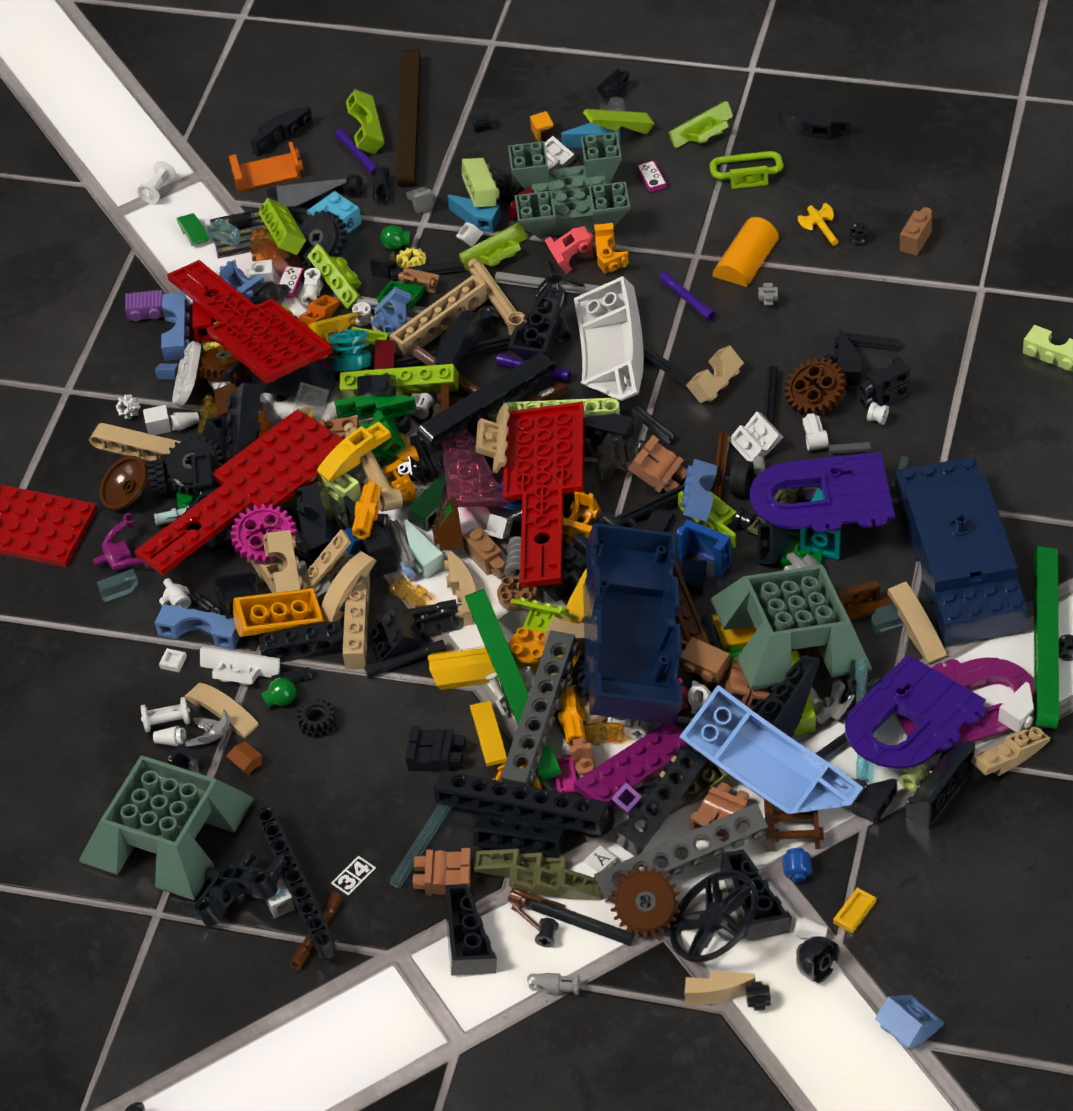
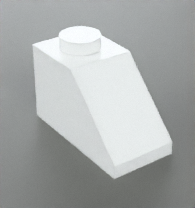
[998,682,1034,732]

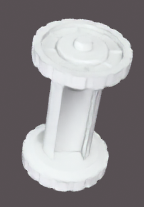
[137,161,176,204]
[141,697,190,733]

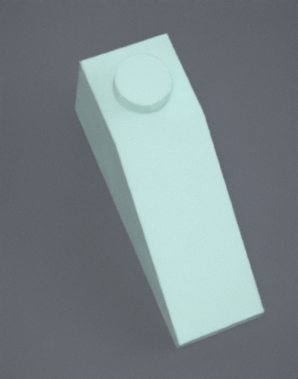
[404,519,445,579]

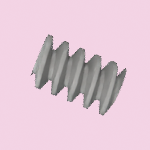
[504,536,521,577]

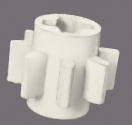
[116,394,141,419]

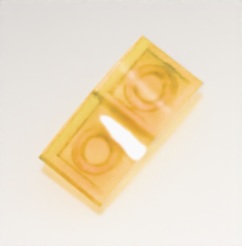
[583,722,624,746]

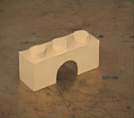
[686,345,744,403]
[263,530,302,593]

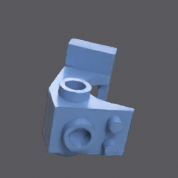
[219,259,265,300]
[370,287,411,338]

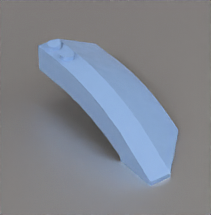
[679,685,863,814]

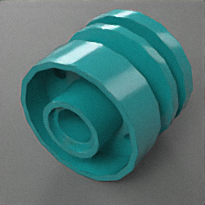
[328,329,372,371]

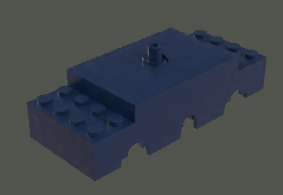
[895,456,1028,646]
[583,523,682,725]

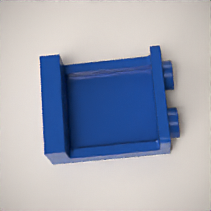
[676,519,732,577]

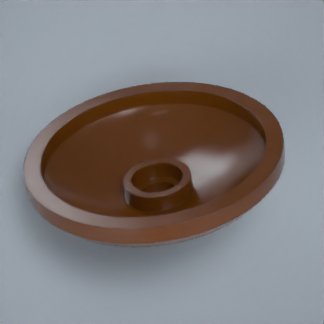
[99,456,148,510]

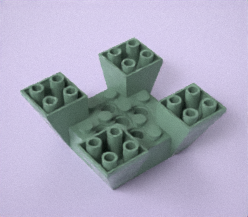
[508,132,630,238]
[711,565,872,690]
[79,755,254,900]

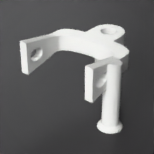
[485,666,535,715]

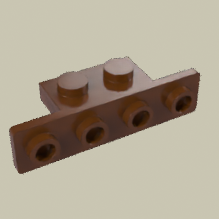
[837,580,897,620]

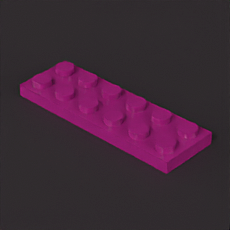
[573,723,687,808]

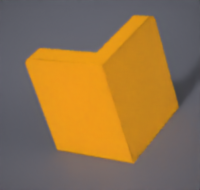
[530,111,553,142]

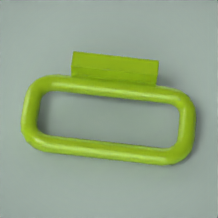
[709,151,783,189]

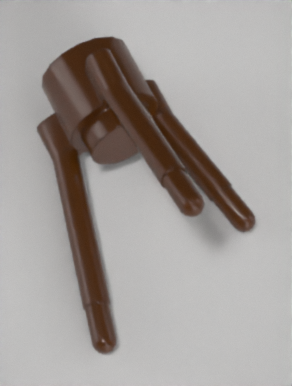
[508,888,566,931]

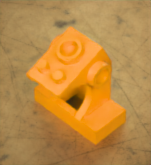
[594,223,629,274]
[367,459,417,507]
[563,491,601,538]

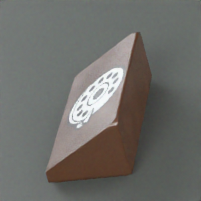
[525,382,568,401]

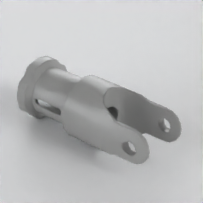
[527,973,580,995]

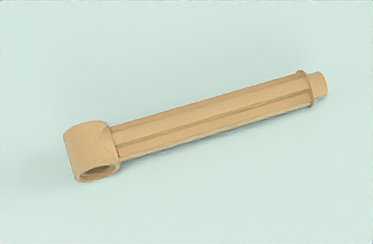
[468,259,525,335]
[344,423,403,512]

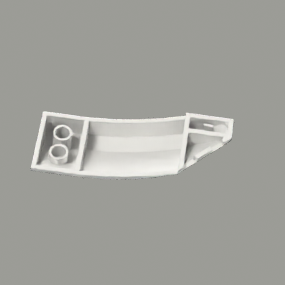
[574,276,644,401]

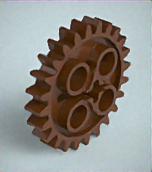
[784,357,848,416]

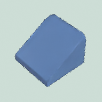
[155,363,179,380]

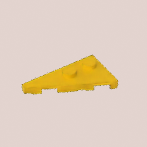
[309,311,359,360]

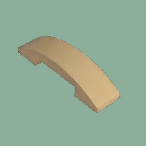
[320,551,377,623]
[185,683,259,739]

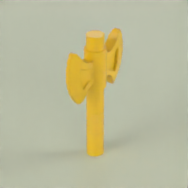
[798,203,839,246]

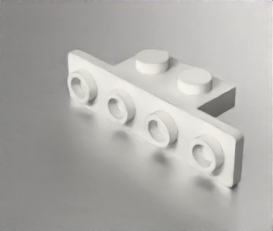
[200,647,280,685]

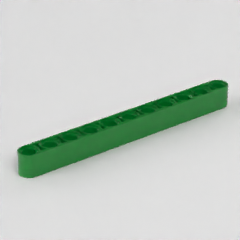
[1034,546,1059,729]
[465,589,562,783]

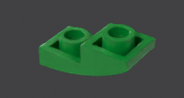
[176,213,209,246]

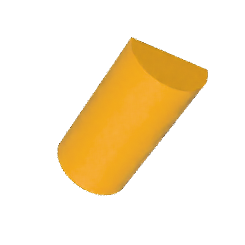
[713,217,779,287]
[233,588,324,637]

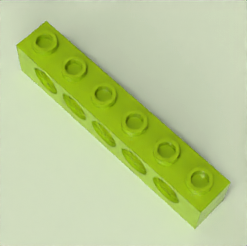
[340,364,459,399]

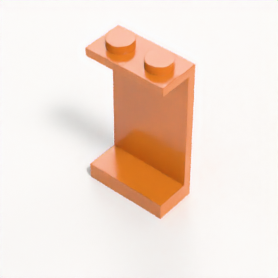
[229,142,303,193]

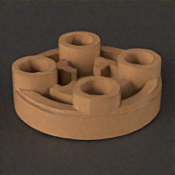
[497,576,538,611]

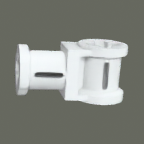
[301,268,323,306]
[396,392,435,419]
[607,717,651,740]

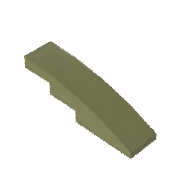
[473,849,567,878]
[509,864,601,901]

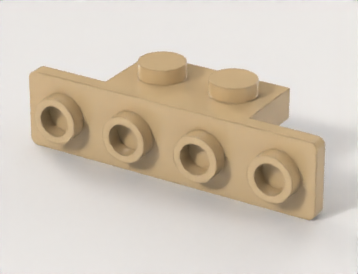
[476,403,510,473]
[300,530,351,590]

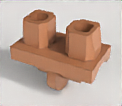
[569,737,596,776]

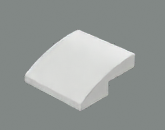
[545,136,577,170]
[729,411,783,462]

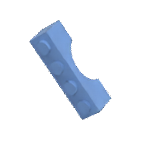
[161,292,191,361]
[681,459,717,522]
[155,604,240,650]

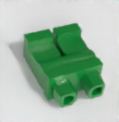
[359,410,406,468]

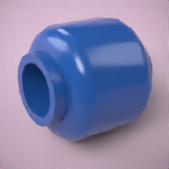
[782,848,812,882]

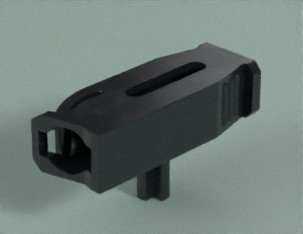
[296,481,336,559]

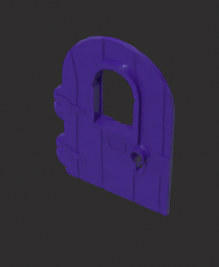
[750,452,895,533]
[845,654,986,769]

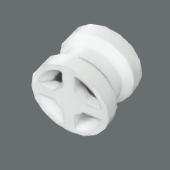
[352,302,372,326]
[867,402,889,425]

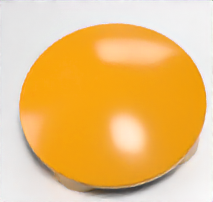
[509,627,546,663]

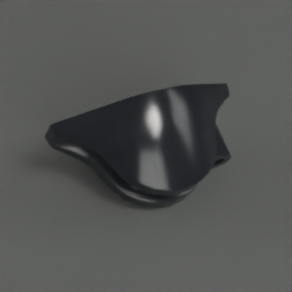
[250,281,291,305]

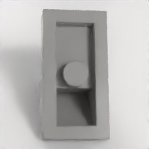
[406,187,433,214]

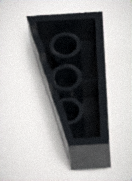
[226,382,265,461]
[720,849,792,941]
[444,884,497,975]

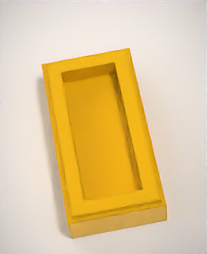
[833,888,876,934]

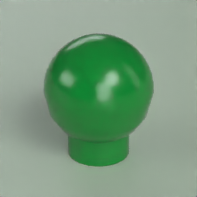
[380,225,410,251]
[261,678,296,708]

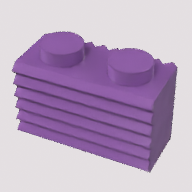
[125,290,164,321]

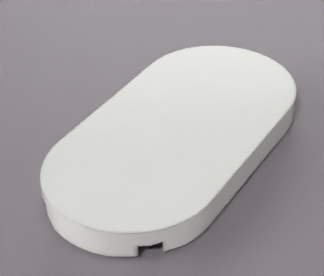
[172,341,201,407]

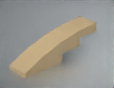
[887,581,947,665]

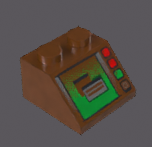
[432,497,464,551]

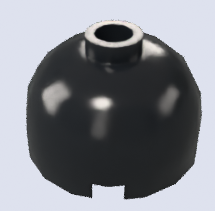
[796,936,840,983]

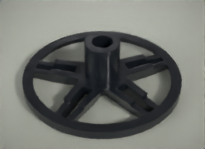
[670,870,758,962]

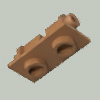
[398,267,439,293]

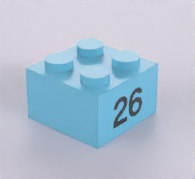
[308,191,362,233]

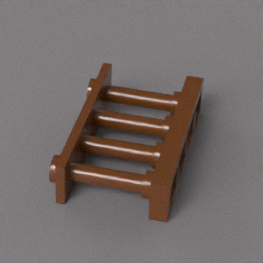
[764,799,824,852]

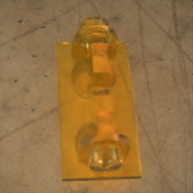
[198,396,217,434]
[389,575,432,607]

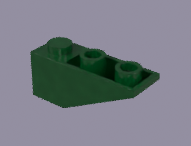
[407,472,450,532]

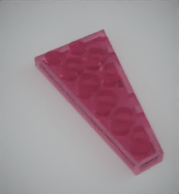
[439,411,508,507]

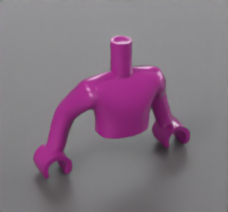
[92,513,152,571]

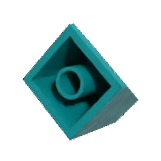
[800,488,841,560]

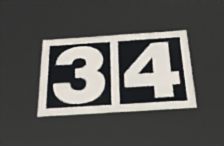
[331,856,376,895]

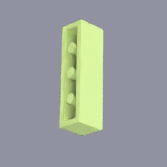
[462,158,499,207]

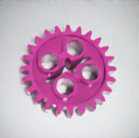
[231,504,297,565]

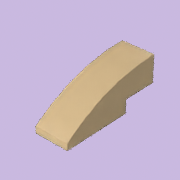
[684,971,756,1005]

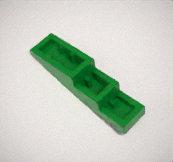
[334,395,417,420]

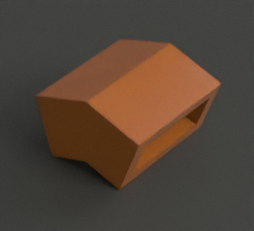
[226,741,262,775]

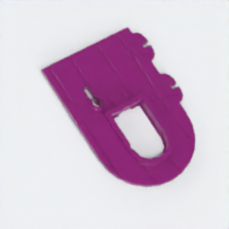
[894,657,1034,755]

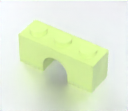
[1023,325,1073,372]

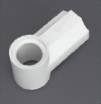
[803,413,829,451]

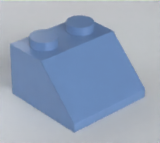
[875,994,944,1048]

